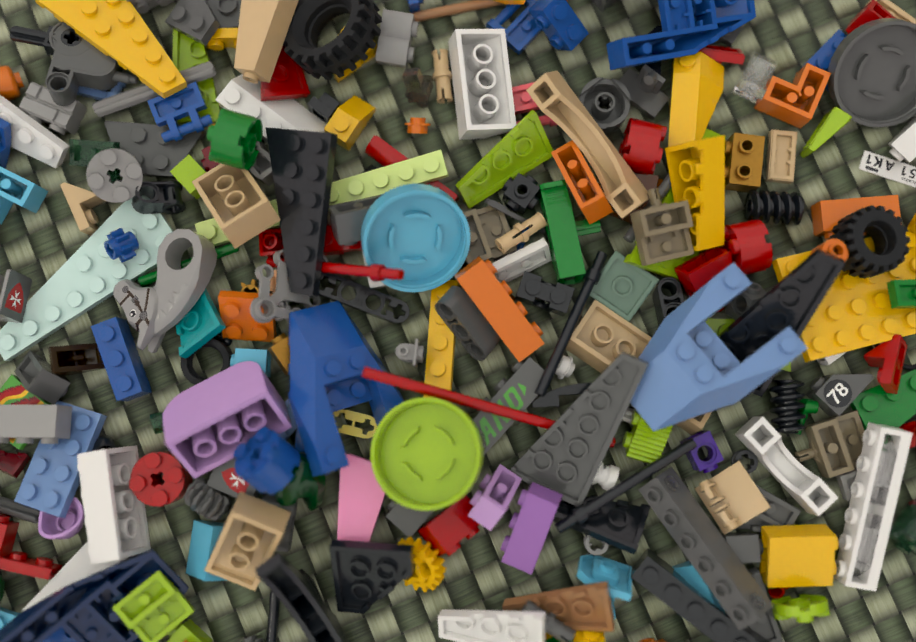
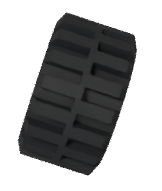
[830,205,910,278]

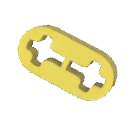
[333,409,377,439]

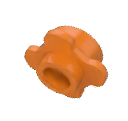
[405,117,431,134]

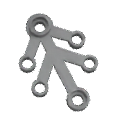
[250,249,328,323]

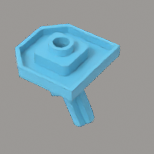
[576,554,632,620]

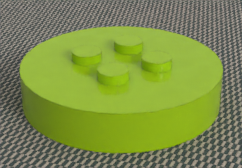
[370,397,484,511]

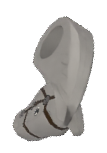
[113,229,217,353]

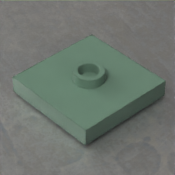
[590,250,659,322]

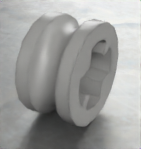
[583,535,609,555]

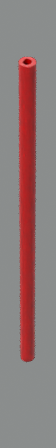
[362,366,616,448]

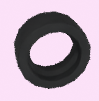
[181,338,232,385]

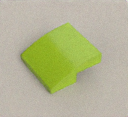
[112,570,195,642]

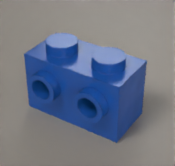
[528,0,589,51]

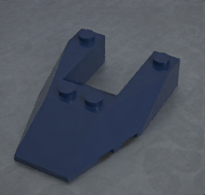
[0,549,189,642]

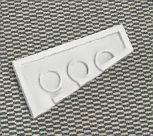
[438,609,546,642]

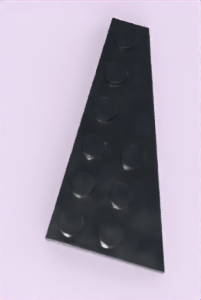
[266,127,337,296]
[718,249,846,397]

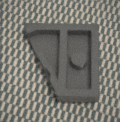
[165,0,220,46]
[734,485,801,532]

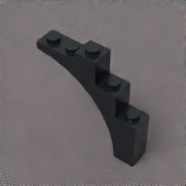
[255,553,347,642]

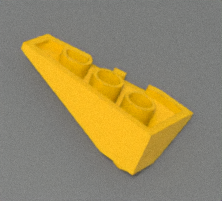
[668,51,724,147]

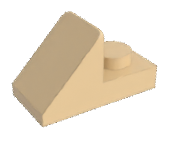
[60,182,106,236]

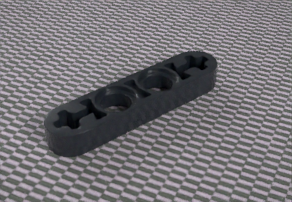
[319,272,410,324]

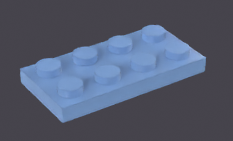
[14,400,107,518]

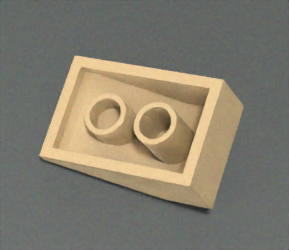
[204,491,291,591]

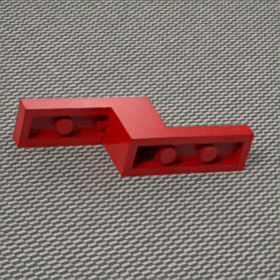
[0,514,62,580]

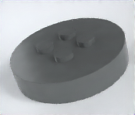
[827,18,916,127]

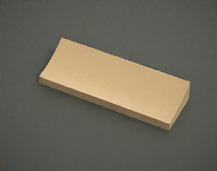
[566,299,712,435]

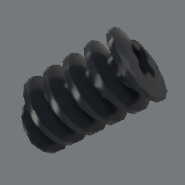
[744,189,804,225]
[769,380,806,433]

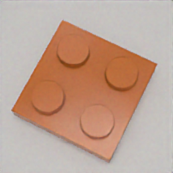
[218,290,277,342]

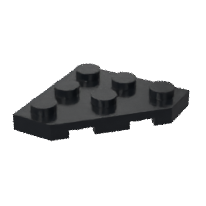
[329,539,415,614]

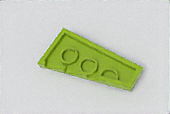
[172,29,220,125]
[455,110,553,209]

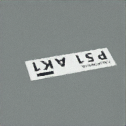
[859,150,916,188]

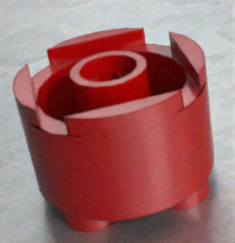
[619,118,667,175]
[722,219,773,275]
[129,451,193,507]

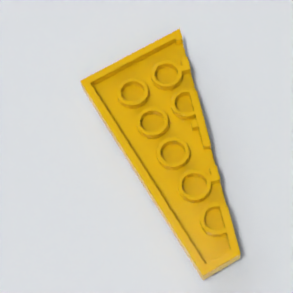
[35,0,187,99]

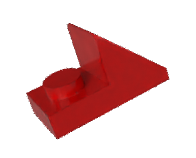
[863,334,907,394]

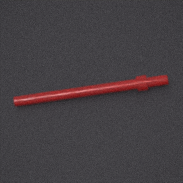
[266,257,404,281]

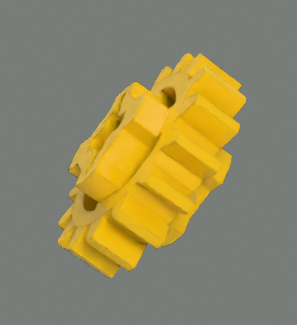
[397,536,447,592]

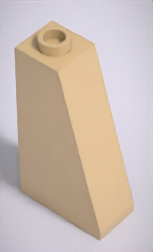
[234,0,299,84]

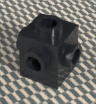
[502,173,540,215]

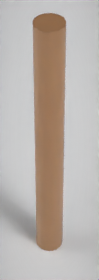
[411,0,503,22]

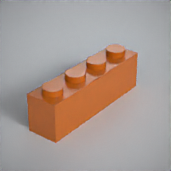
[454,256,545,362]

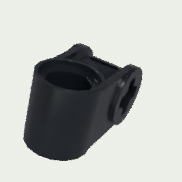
[132,181,186,214]

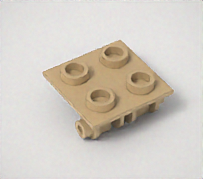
[695,461,771,535]

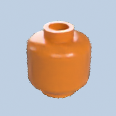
[0,65,24,101]

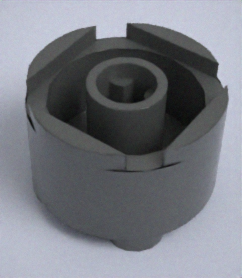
[578,77,631,136]

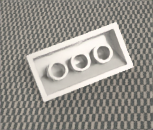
[448,29,516,140]
[215,74,327,143]
[77,445,151,564]

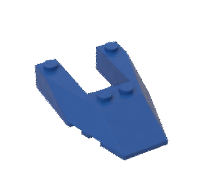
[606,0,756,70]
[288,301,405,476]

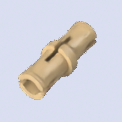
[432,49,453,104]
[495,212,547,254]

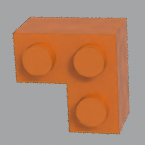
[754,63,831,129]

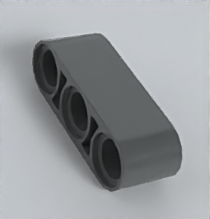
[435,286,500,361]

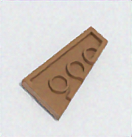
[502,581,615,632]

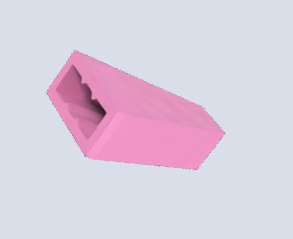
[337,452,386,542]

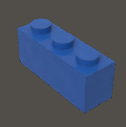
[91,317,152,402]

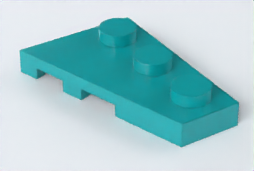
[176,289,226,359]

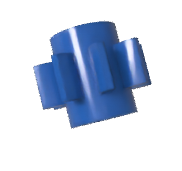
[104,228,139,263]

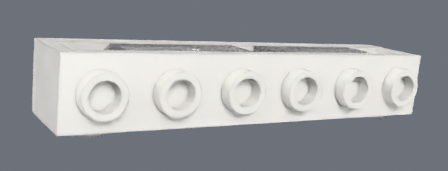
[833,422,913,592]

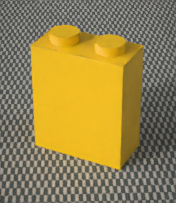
[759,524,838,588]

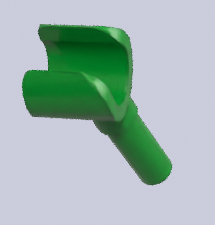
[796,399,819,435]

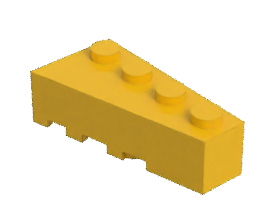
[665,135,725,251]

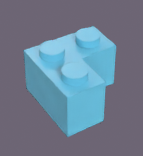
[0,166,48,225]

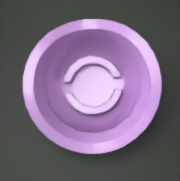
[38,497,84,539]

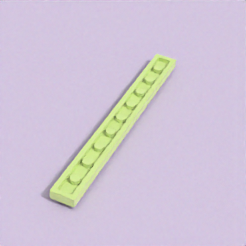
[195,150,449,247]

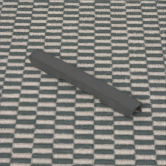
[485,198,546,234]

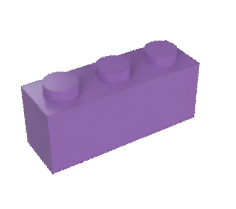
[500,482,563,575]

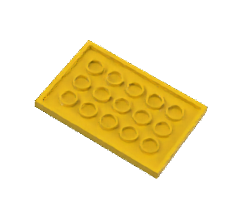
[772,227,916,363]

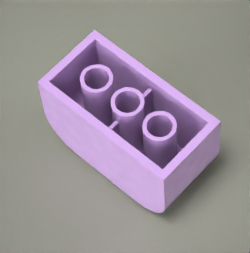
[162,361,292,479]

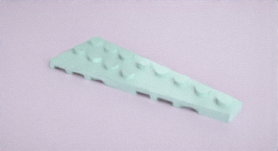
[0,196,173,361]

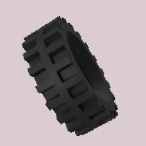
[283,0,382,80]

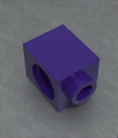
[680,430,724,473]

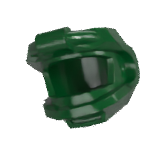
[274,452,325,511]

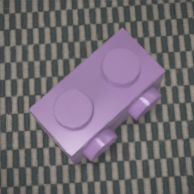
[468,464,522,531]

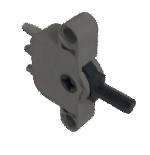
[10,22,138,106]

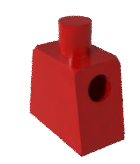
[674,247,732,313]

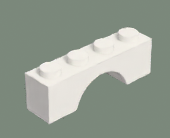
[735,416,838,516]

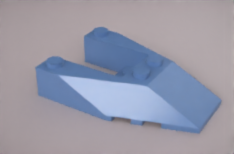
[630,262,808,431]

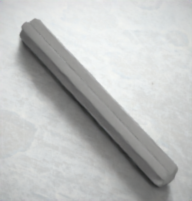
[92,61,216,117]

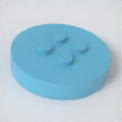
[360,184,470,292]

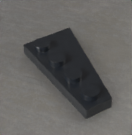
[553,495,650,554]

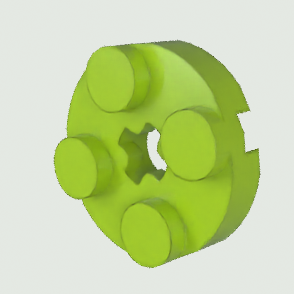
[771,594,830,623]

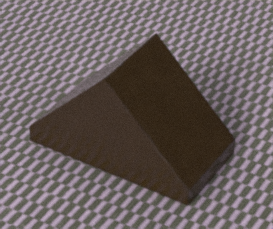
[48,343,105,376]

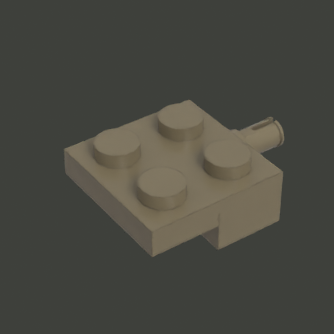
[630,188,694,266]
[463,202,517,265]
[795,410,865,478]

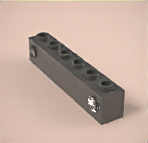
[638,467,773,630]

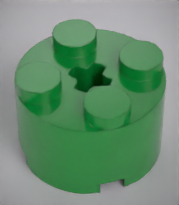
[207,108,263,170]

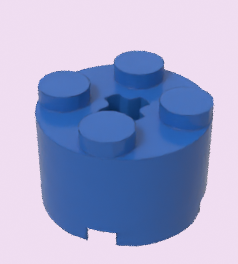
[234,427,300,494]

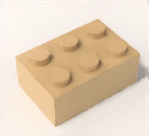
[192,164,281,249]

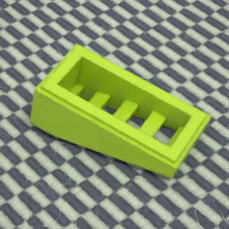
[800,107,852,158]

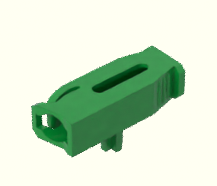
[538,180,601,286]

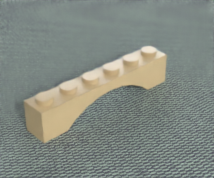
[526,70,649,219]

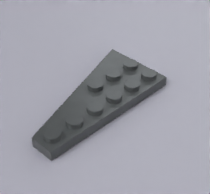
[509,351,648,507]

